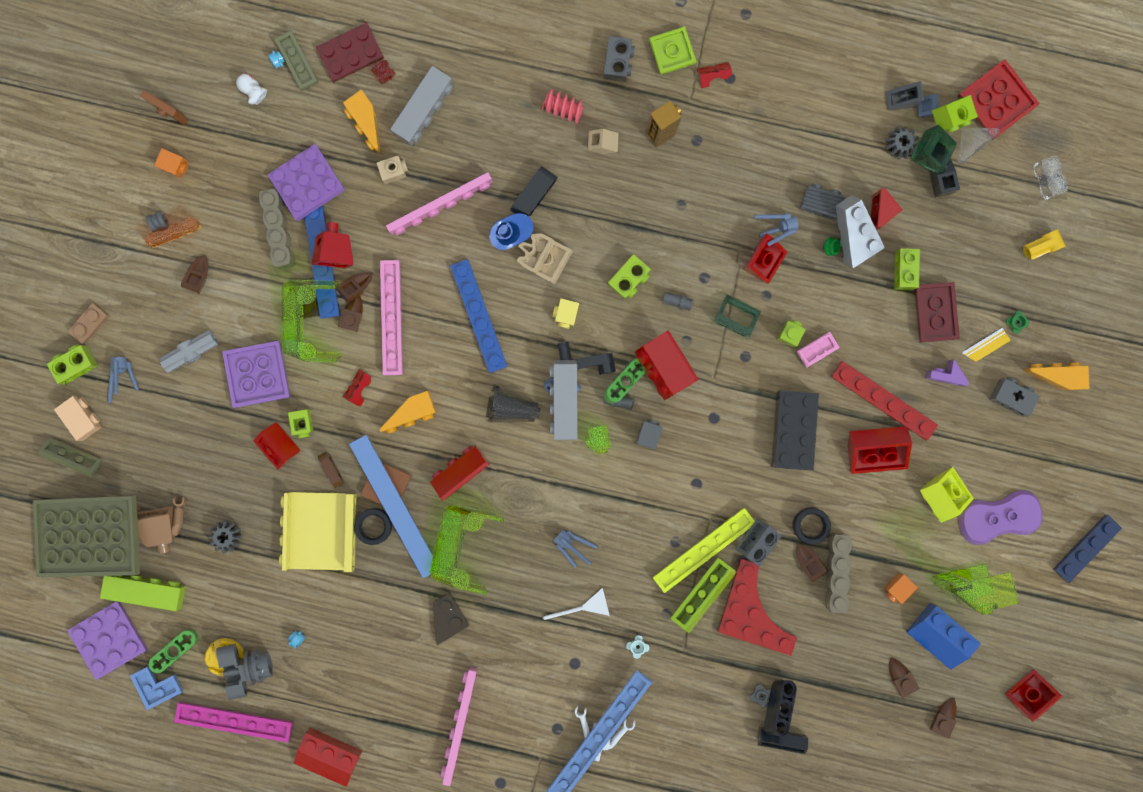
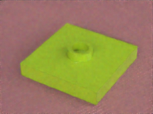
[648,26,697,75]

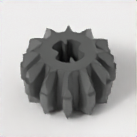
[885,126,919,159]
[208,520,242,554]

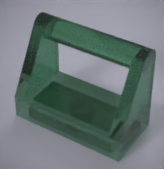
[911,125,957,174]
[713,295,761,338]

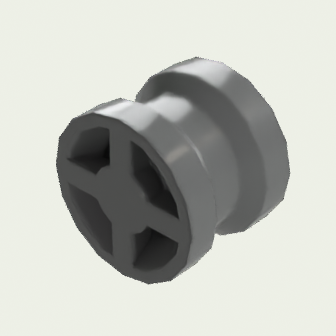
[146,210,169,233]

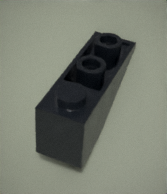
[923,138,960,198]

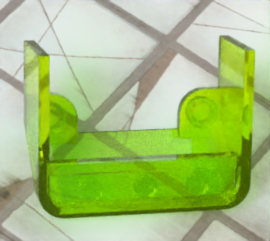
[282,280,342,363]
[430,505,504,595]
[932,564,1019,615]

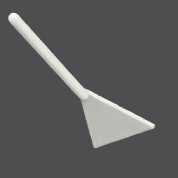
[543,588,610,620]

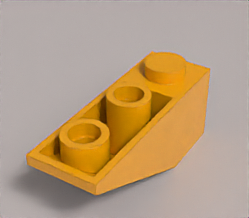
[343,89,381,153]
[1024,363,1089,390]
[380,391,437,434]

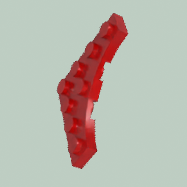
[717,558,797,656]

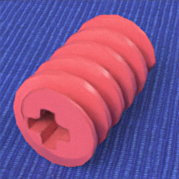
[542,89,584,124]

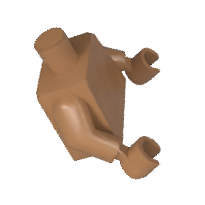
[137,497,187,554]

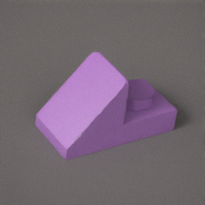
[925,359,969,387]

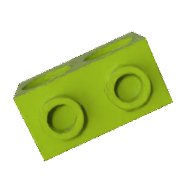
[894,248,920,290]
[608,254,651,300]
[47,344,98,385]

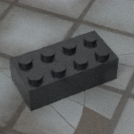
[771,390,819,471]

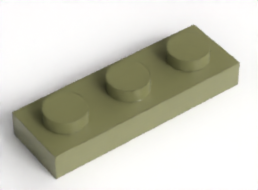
[274,31,319,91]
[39,437,102,478]

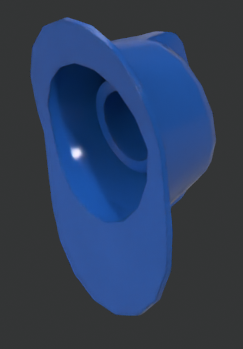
[489,213,533,250]

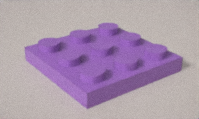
[268,144,345,222]
[222,341,291,408]
[67,601,148,680]

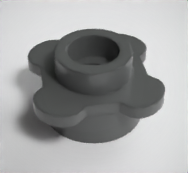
[750,684,771,707]

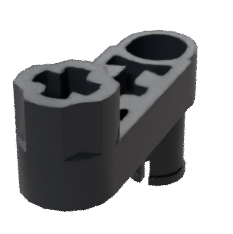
[557,342,616,375]

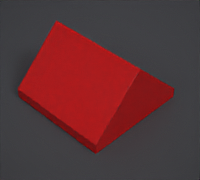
[870,188,903,230]
[743,233,788,284]
[1005,669,1063,722]

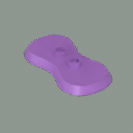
[958,490,1043,545]

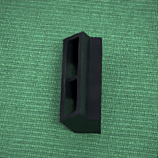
[757,727,808,754]

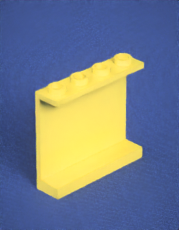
[279,492,357,572]

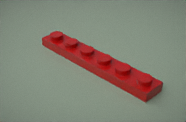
[831,361,938,441]

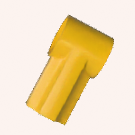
[1023,229,1066,261]

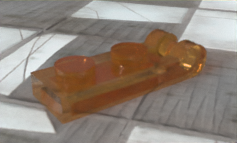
[144,217,201,248]

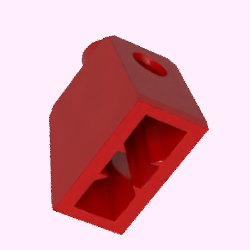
[312,222,354,269]

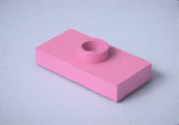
[796,332,840,368]

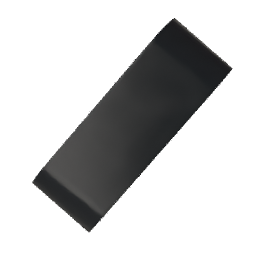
[510,166,558,217]
[764,680,797,737]

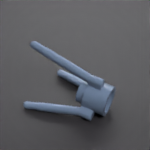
[754,213,799,246]
[108,357,139,403]
[553,530,598,567]

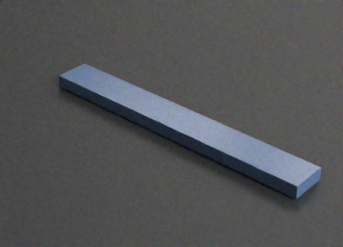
[349,434,440,578]
[546,669,653,792]

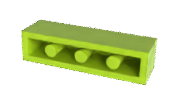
[670,557,737,633]
[100,575,186,611]

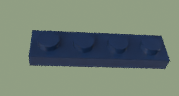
[1053,514,1122,583]

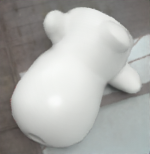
[236,73,267,105]

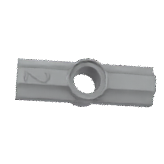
[159,330,219,373]

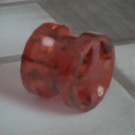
[371,60,396,84]

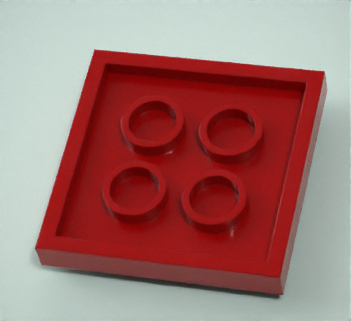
[958,59,1040,140]

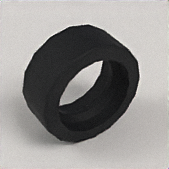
[793,507,831,544]
[354,508,392,545]

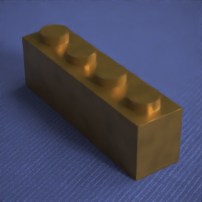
[646,100,682,147]

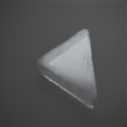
[958,128,1000,164]

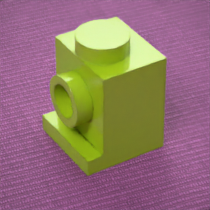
[288,409,314,439]

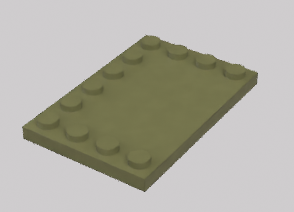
[33,496,140,577]

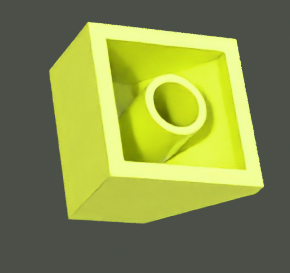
[920,467,974,523]

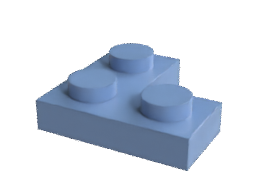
[130,666,183,710]

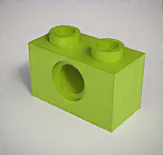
[932,95,978,133]

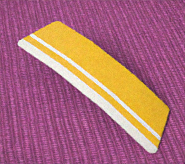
[963,328,1010,362]

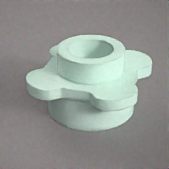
[626,635,649,659]

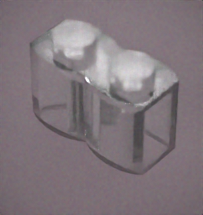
[1034,155,1068,200]

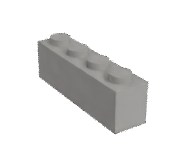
[390,66,453,146]
[550,360,577,440]

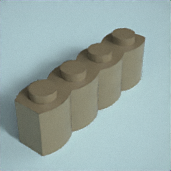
[259,189,295,270]
[825,533,852,613]

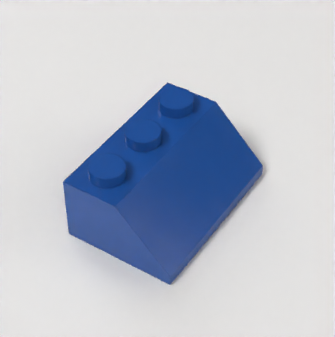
[906,603,981,670]

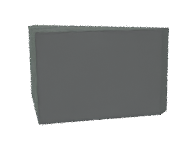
[886,81,924,111]

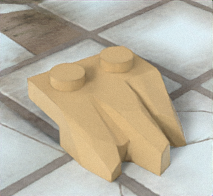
[517,233,573,285]

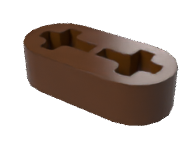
[318,451,344,488]

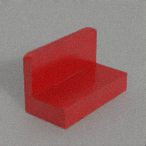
[253,422,300,470]

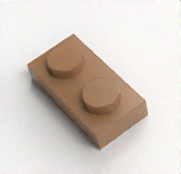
[68,303,109,345]

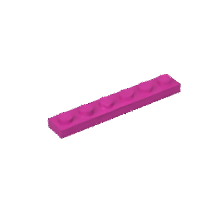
[174,702,293,742]

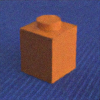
[154,148,188,178]
[883,572,918,604]

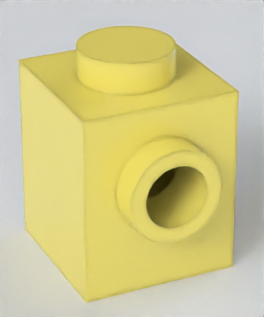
[552,299,579,329]

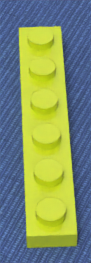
[653,508,755,593]

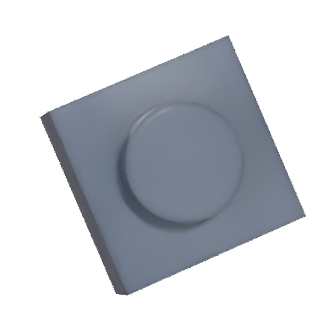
[918,94,939,118]

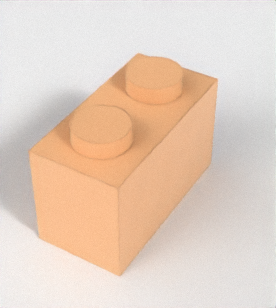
[54,396,102,441]

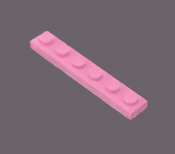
[386,172,493,236]
[380,260,403,376]
[440,667,478,786]

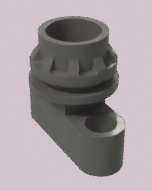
[216,644,273,700]

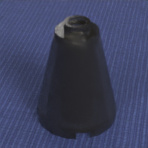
[486,384,541,423]

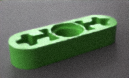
[604,358,646,404]
[149,629,198,673]

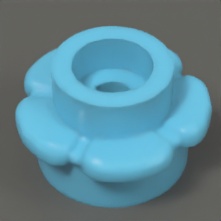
[268,50,285,69]
[288,631,306,649]

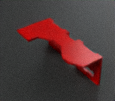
[697,62,732,88]
[343,369,371,407]

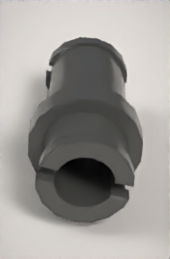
[663,292,694,311]
[603,392,634,410]

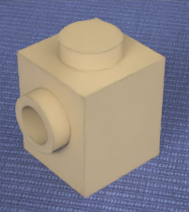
[588,129,619,154]
[377,156,408,184]

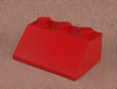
[634,330,699,401]
[848,426,912,474]
[430,445,491,501]
[294,728,362,787]

